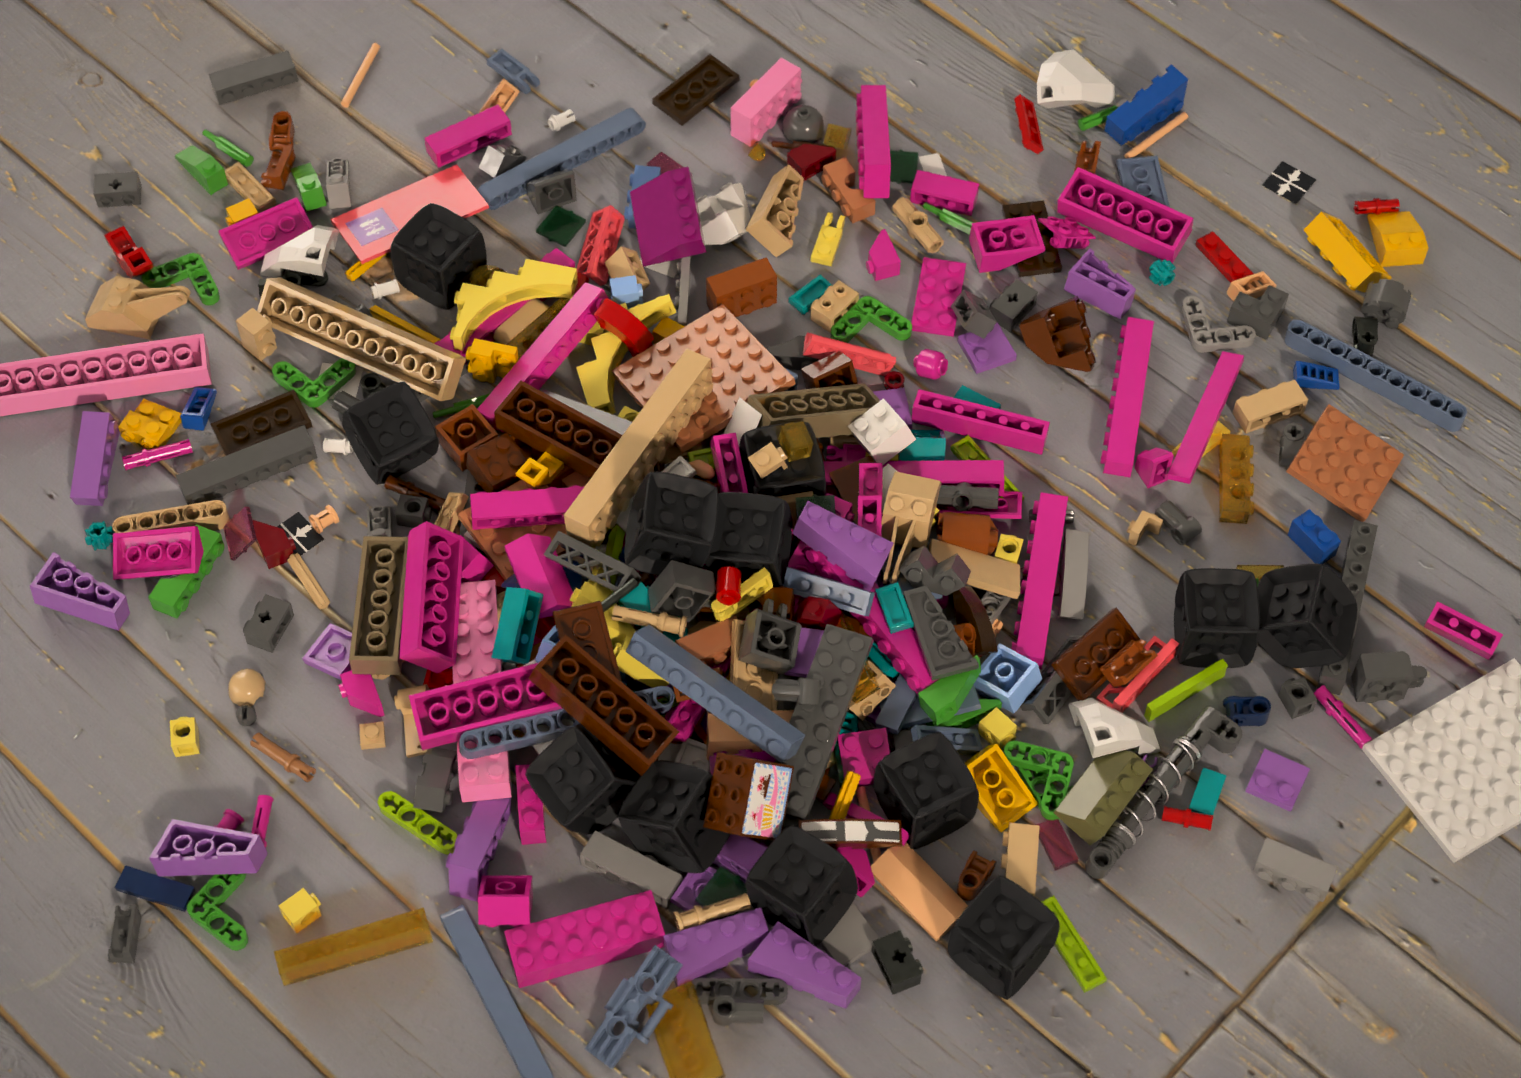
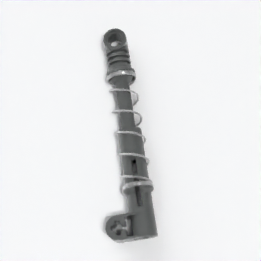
[1085,706,1243,879]

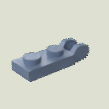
[487,49,540,94]

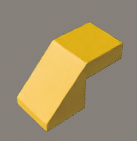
[516,452,564,487]

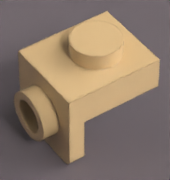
[748,442,788,479]
[1127,510,1163,546]

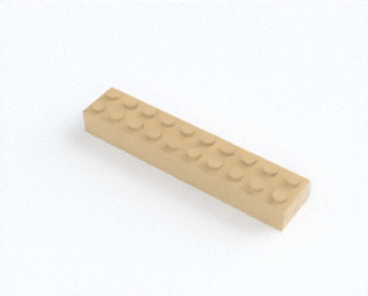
[257,278,466,401]
[564,348,713,549]

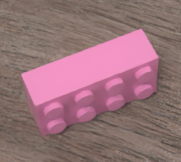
[731,57,802,147]

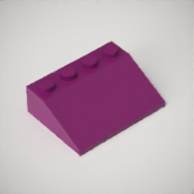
[630,166,706,267]

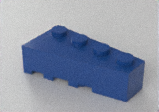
[1104,64,1188,146]

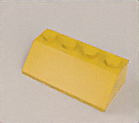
[1304,211,1392,293]

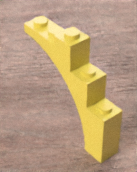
[450,259,578,351]
[576,294,677,414]
[570,566,669,688]

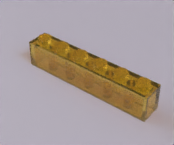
[274,907,433,986]

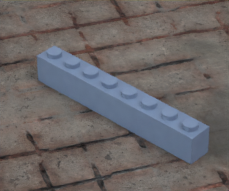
[625,625,806,763]

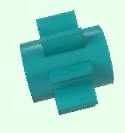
[1149,259,1176,286]
[85,521,114,551]

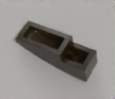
[953,586,998,656]

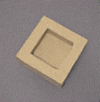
[359,721,386,750]

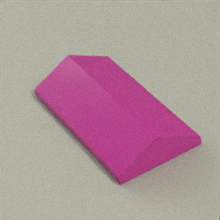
[936,491,1022,519]
[113,526,204,580]
[504,533,573,619]

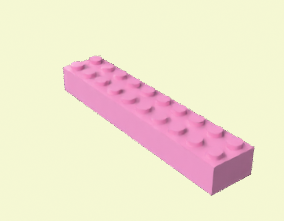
[0,333,212,416]
[452,580,512,803]

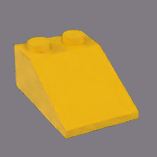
[1367,211,1428,267]
[965,744,1038,833]

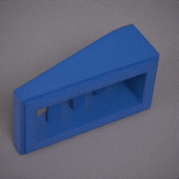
[1293,361,1340,390]
[180,387,217,431]

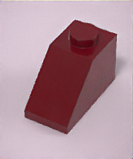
[787,144,836,181]
[249,520,296,569]
[793,596,842,630]

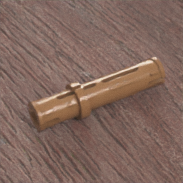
[250,732,316,782]

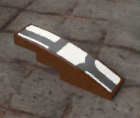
[799,819,902,849]

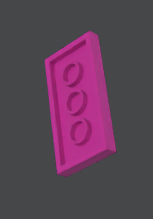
[218,197,313,270]
[911,257,966,337]

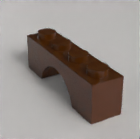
[696,584,795,622]

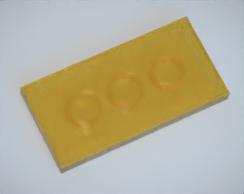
[646,981,726,1078]

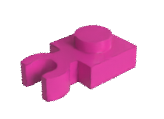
[826,444,866,461]

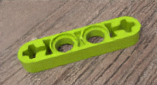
[378,791,457,855]

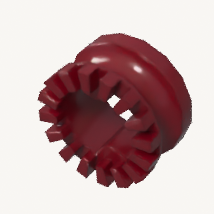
[884,371,905,390]

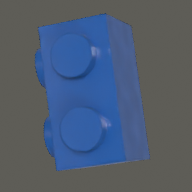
[1288,509,1341,564]

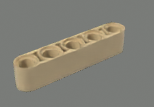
[112,500,230,533]

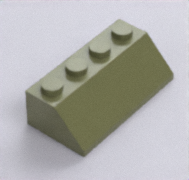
[1053,750,1153,845]

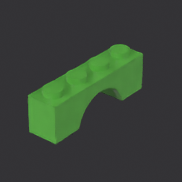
[148,524,224,619]

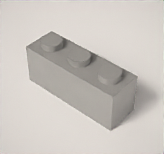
[1252,838,1338,902]

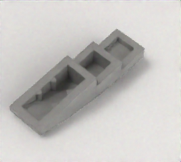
[1058,529,1089,621]

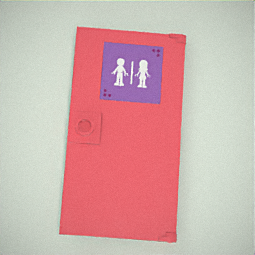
[331,164,489,264]

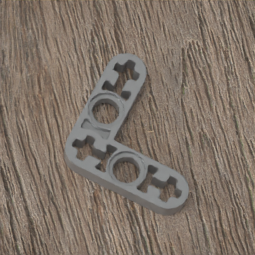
[1181,296,1256,353]

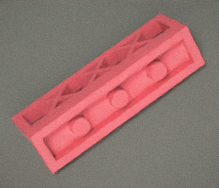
[577,205,625,286]
[803,332,896,376]
[1096,635,1179,713]

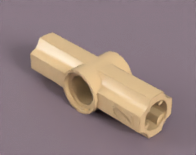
[892,197,944,254]

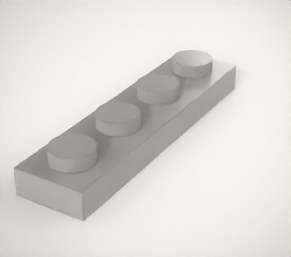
[674,256,691,326]

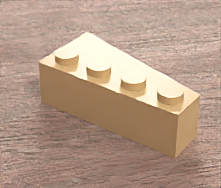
[745,165,804,257]

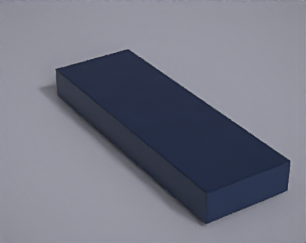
[115,865,195,912]

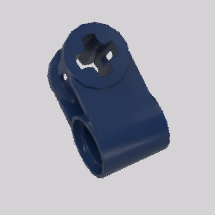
[1223,696,1271,726]

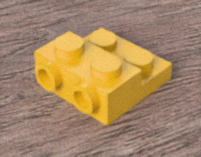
[466,338,519,383]
[118,398,182,450]

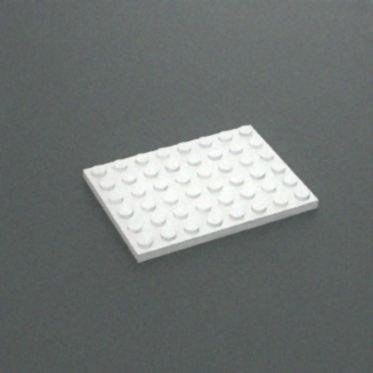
[1362,658,1521,863]

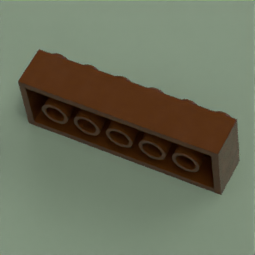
[494,380,622,479]
[528,634,680,776]

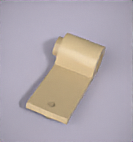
[394,684,430,758]

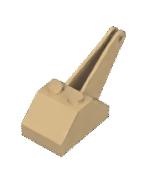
[85,276,191,339]
[882,471,941,584]

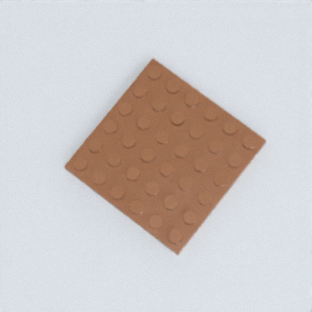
[611,305,796,453]

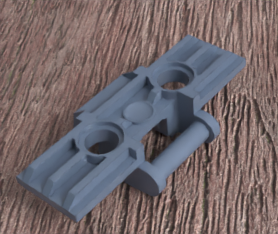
[585,945,683,1069]

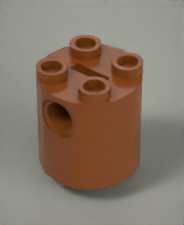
[937,512,998,556]

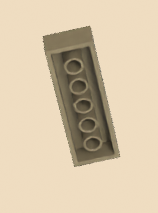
[747,383,880,438]
[349,536,408,675]

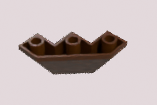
[1019,296,1096,372]

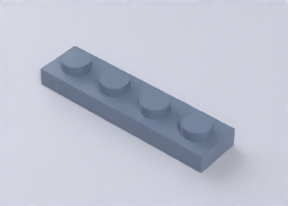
[783,567,875,616]

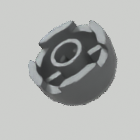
[783,105,824,143]

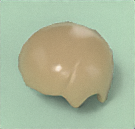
[228,668,266,706]

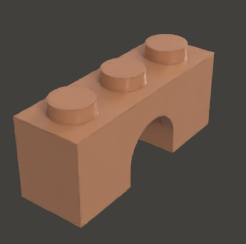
[821,157,876,224]

